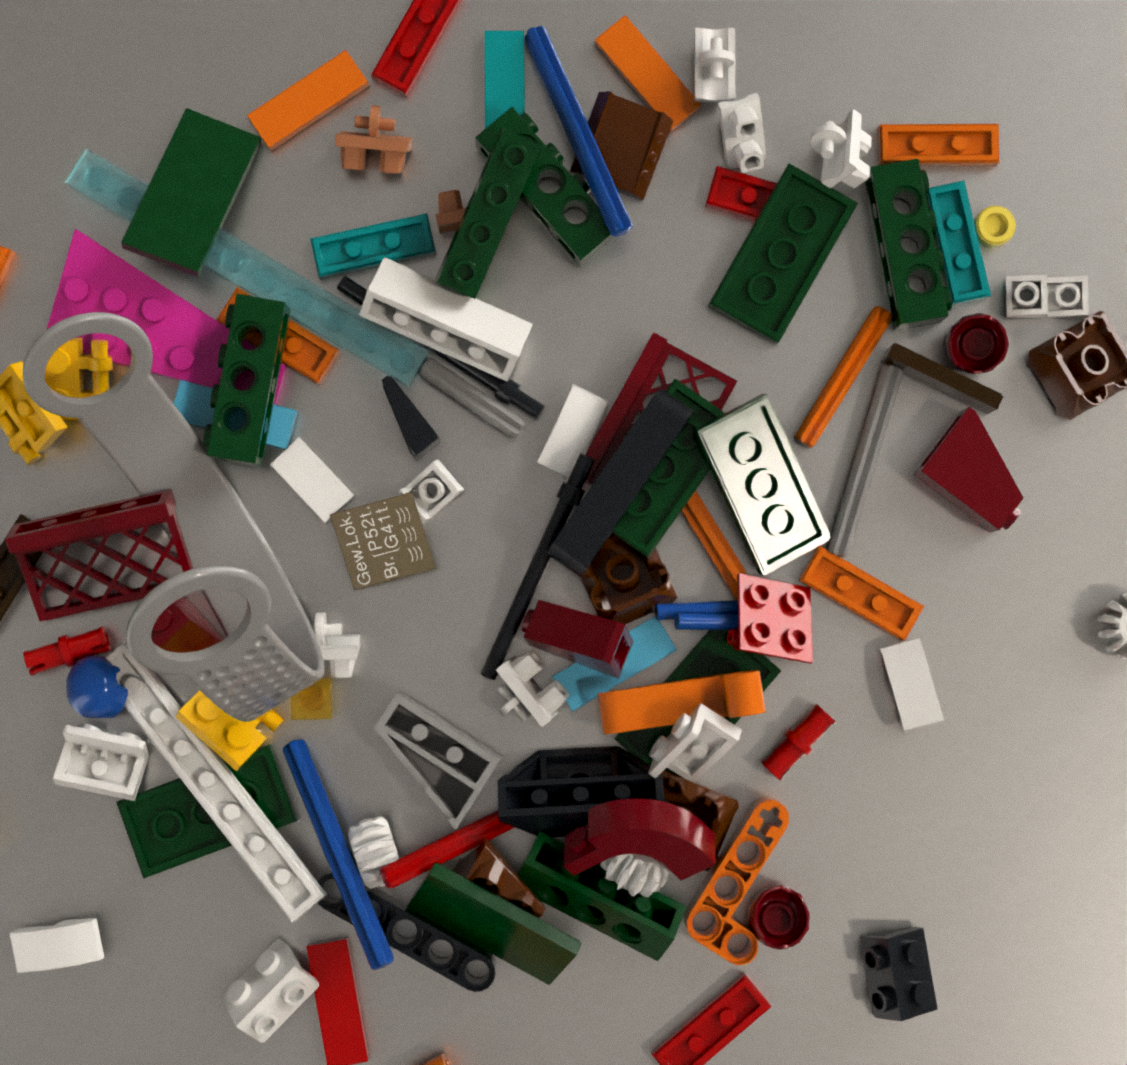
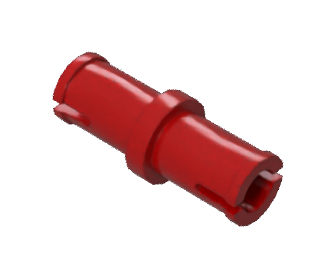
[23,626,112,676]
[761,704,836,781]

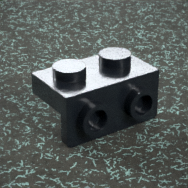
[860,927,938,1021]

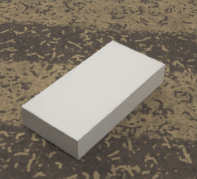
[270,437,355,524]

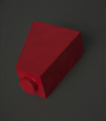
[913,407,1024,532]
[151,596,225,653]
[522,600,634,679]

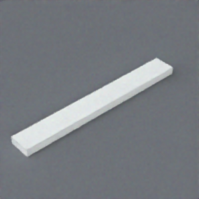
[105,641,327,922]

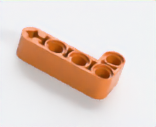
[597,670,766,734]
[684,797,789,965]

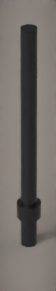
[337,276,545,419]
[481,453,595,680]

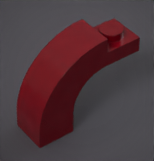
[564,798,716,881]

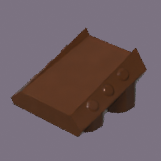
[569,91,673,201]
[1027,311,1127,420]
[581,533,678,624]
[662,771,739,872]
[453,837,546,918]

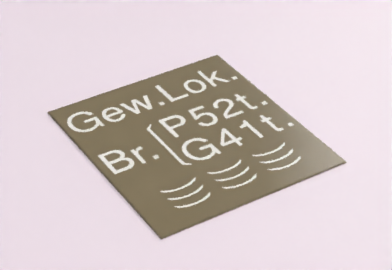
[330,492,436,590]

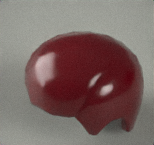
[946,313,1009,374]
[748,885,810,950]

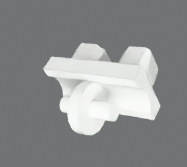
[694,28,735,102]
[718,92,767,173]
[810,109,872,189]
[311,612,361,678]
[496,650,570,727]

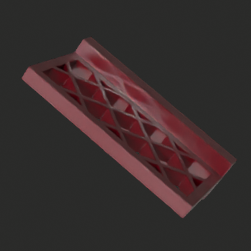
[585,332,737,485]
[5,489,193,622]

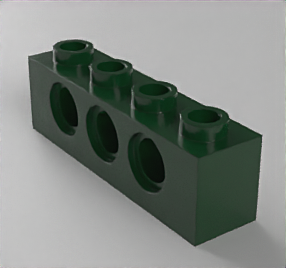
[475,107,614,267]
[435,128,542,299]
[865,159,952,331]
[203,294,291,467]
[517,831,687,961]

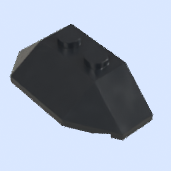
[497,746,665,838]

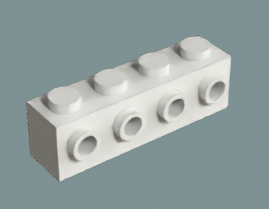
[359,257,533,382]

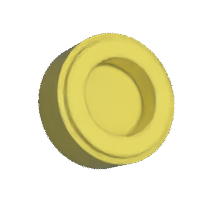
[974,206,1016,248]

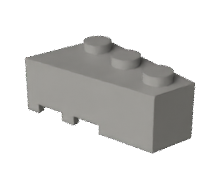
[373,691,502,830]

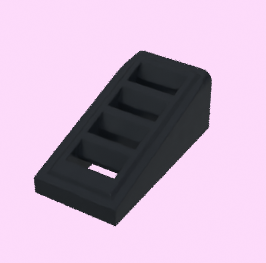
[382,375,441,461]

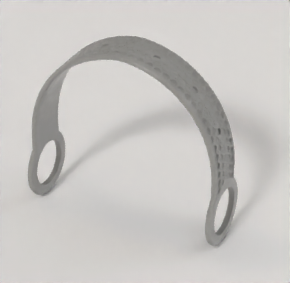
[22,312,324,722]

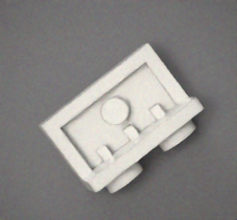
[648,703,742,783]
[53,724,149,801]
[221,938,319,1043]

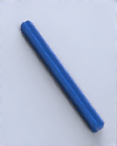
[524,26,633,237]
[283,739,394,970]

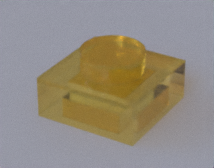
[291,678,333,720]

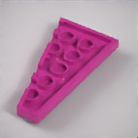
[46,229,288,405]

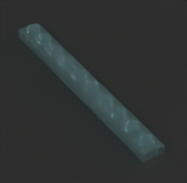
[65,148,430,388]

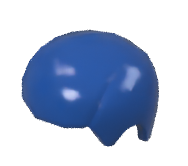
[66,656,128,718]

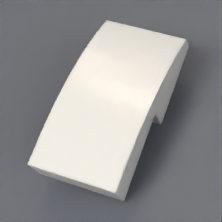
[1006,274,1089,319]
[537,384,609,477]
[393,460,464,526]
[880,638,944,733]
[9,918,104,973]

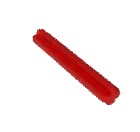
[380,811,515,888]

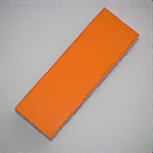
[595,15,701,133]
[247,50,369,151]
[877,124,1000,167]
[216,287,340,385]
[798,545,925,641]

